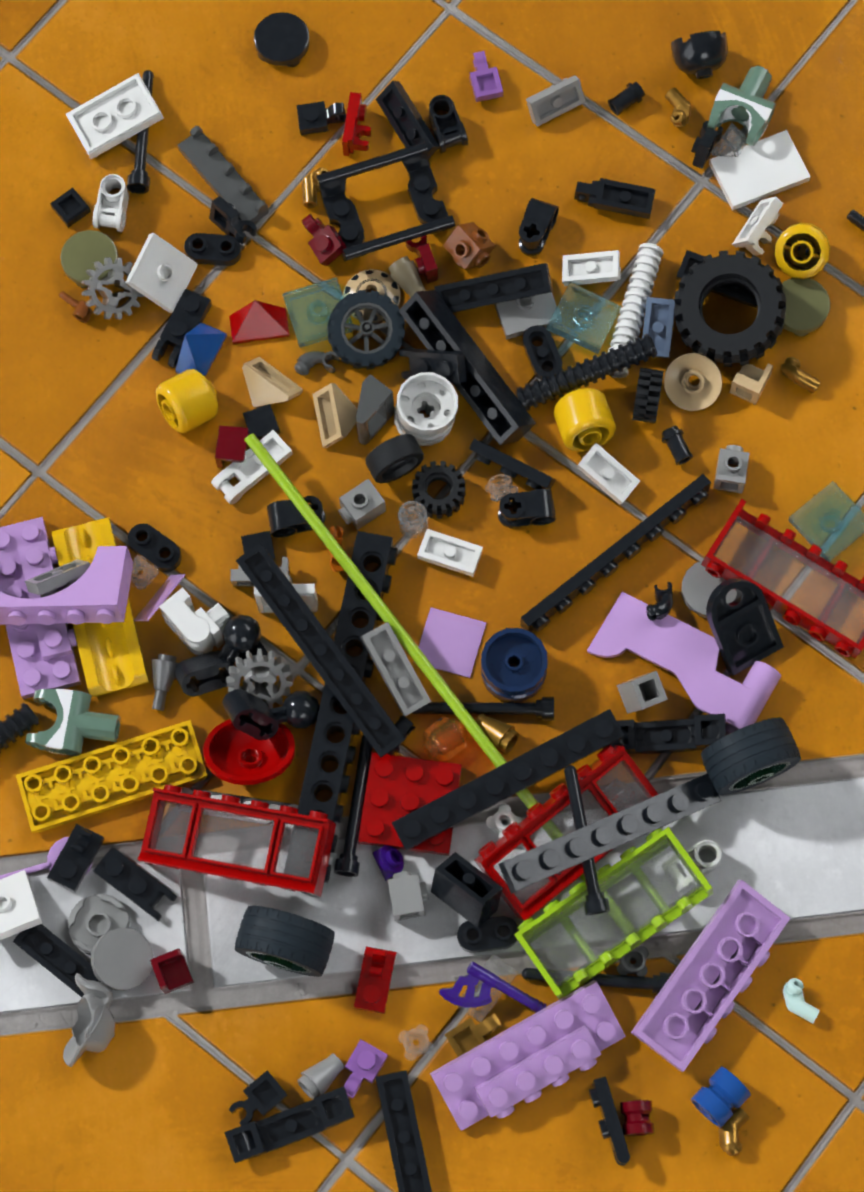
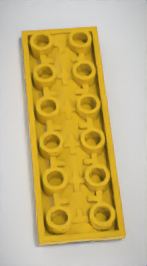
[52,517,149,698]
[16,720,208,833]

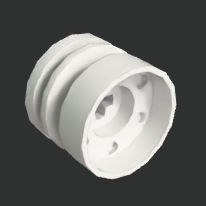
[394,372,458,446]

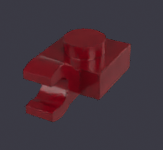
[302,214,347,266]
[405,235,438,284]

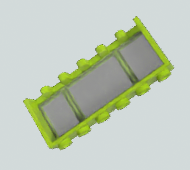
[514,827,714,999]

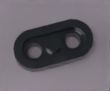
[184,233,242,266]
[523,325,562,380]
[128,524,182,572]
[457,916,519,953]

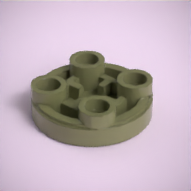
[60,230,119,288]
[782,278,830,336]

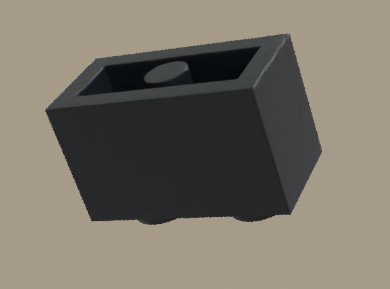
[431,852,503,928]

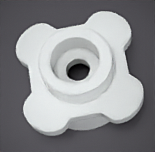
[486,804,523,839]

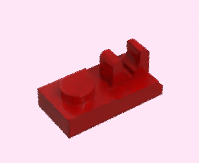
[342,92,371,156]
[354,946,397,1014]

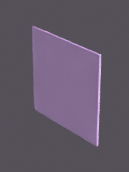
[134,574,186,621]
[414,607,486,678]

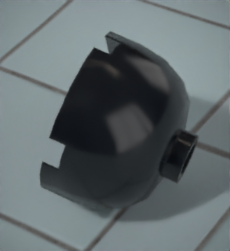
[671,31,728,79]

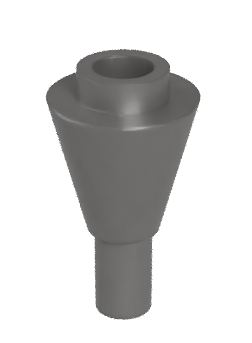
[152,654,179,711]

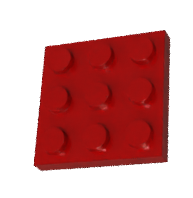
[358,752,462,856]

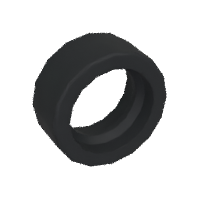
[365,434,424,483]

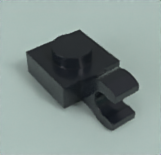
[297,101,346,135]
[691,121,723,169]
[209,196,257,244]

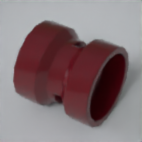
[620,1100,654,1136]

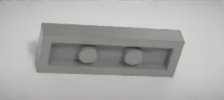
[360,622,431,716]

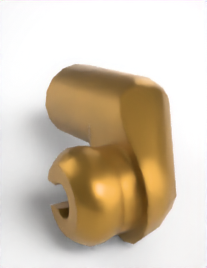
[665,88,691,127]
[302,167,329,208]
[781,357,820,393]
[718,1108,749,1156]

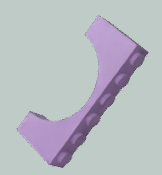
[0,546,134,626]

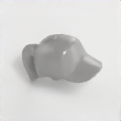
[63,973,115,1067]

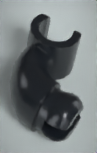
[646,582,673,621]

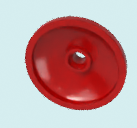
[203,719,295,785]

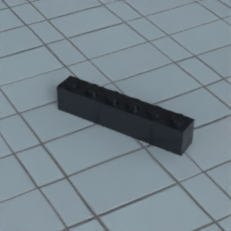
[399,290,536,445]

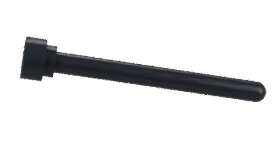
[127,70,154,194]
[412,697,554,721]
[334,734,372,877]
[564,765,610,916]
[522,968,672,994]

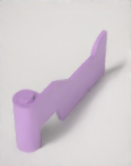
[587,592,781,735]

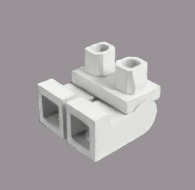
[159,587,231,656]

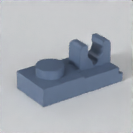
[642,297,675,359]

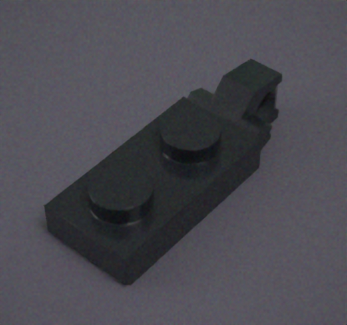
[574,178,656,219]

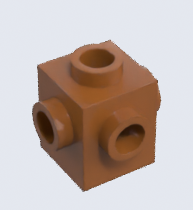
[443,222,495,270]

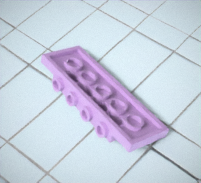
[0,517,81,699]
[631,880,790,1072]
[430,980,626,1131]

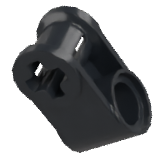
[429,95,468,153]
[519,198,559,256]
[498,489,556,528]
[267,496,326,538]

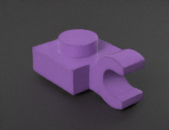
[470,51,503,102]
[344,1039,388,1099]

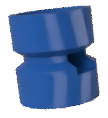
[690,1066,751,1128]

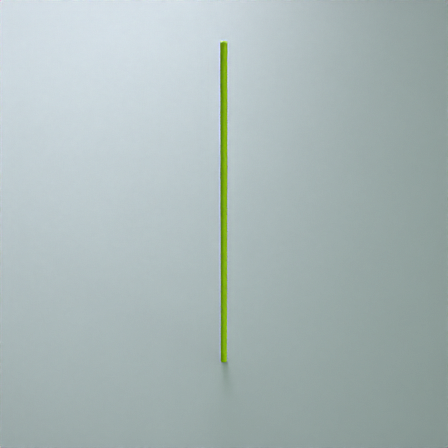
[244,433,635,936]

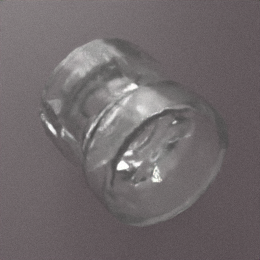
[398,501,428,538]

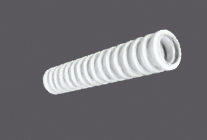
[608,243,664,378]

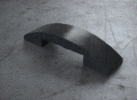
[611,714,726,754]
[224,1086,355,1163]

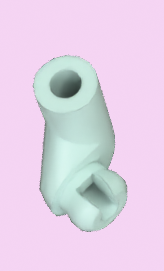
[783,978,820,1024]

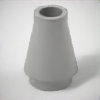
[297,1053,345,1100]

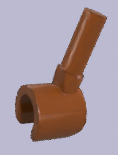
[59,291,93,323]

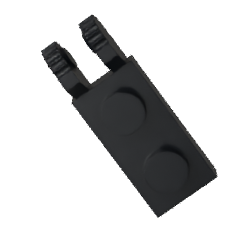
[152,289,212,368]

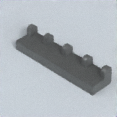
[178,125,269,223]

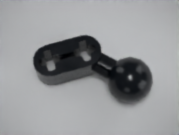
[175,614,261,697]
[222,689,320,740]

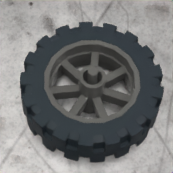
[327,290,405,370]

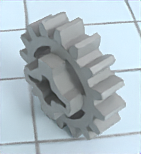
[81,257,144,320]
[226,649,293,709]

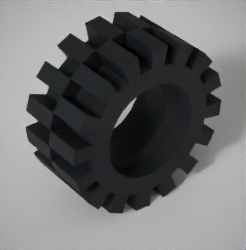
[632,368,664,423]
[412,461,465,519]

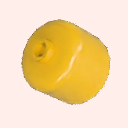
[774,223,830,279]
[156,369,218,433]
[553,388,616,452]

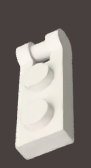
[211,430,293,505]

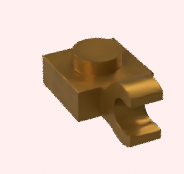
[444,1014,502,1057]

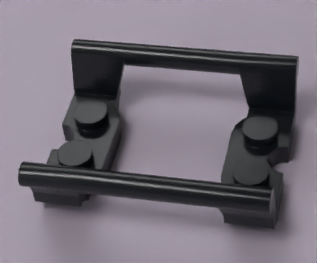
[317,142,455,262]

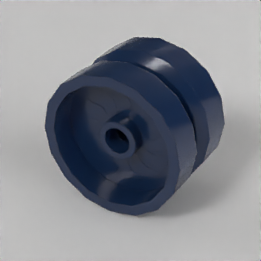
[481,628,548,703]

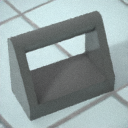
[356,374,394,445]

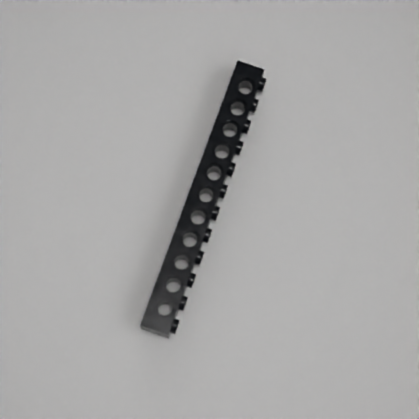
[284,531,398,883]

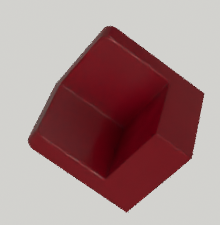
[215,425,250,468]
[150,948,194,994]

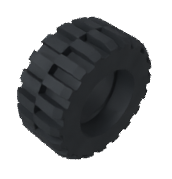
[674,250,786,367]

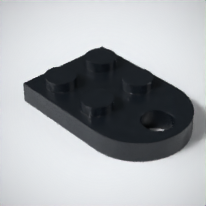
[706,578,784,676]

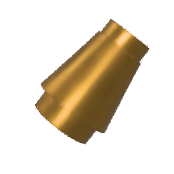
[475,714,519,754]

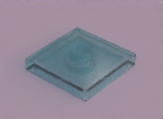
[282,277,354,348]
[546,282,622,354]
[788,481,864,562]

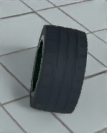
[701,717,801,795]
[234,905,335,977]

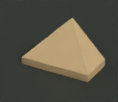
[242,357,304,407]
[312,383,357,448]

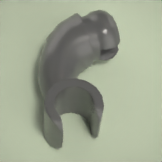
[294,351,340,376]

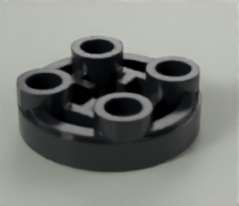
[254,12,310,67]

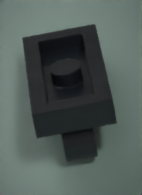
[47,824,105,893]

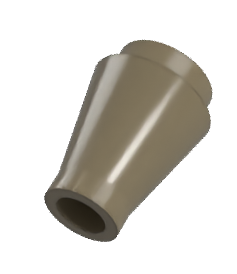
[388,256,426,298]

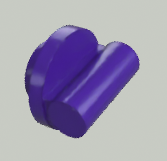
[372,845,404,881]

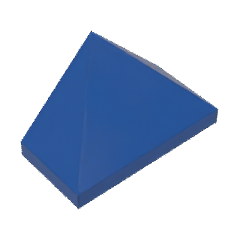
[175,322,227,376]

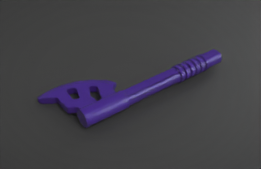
[439,961,547,1013]

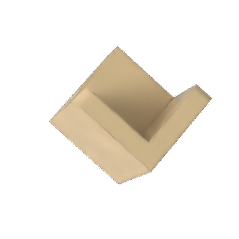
[729,363,773,405]

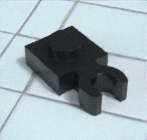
[229,1070,288,1126]

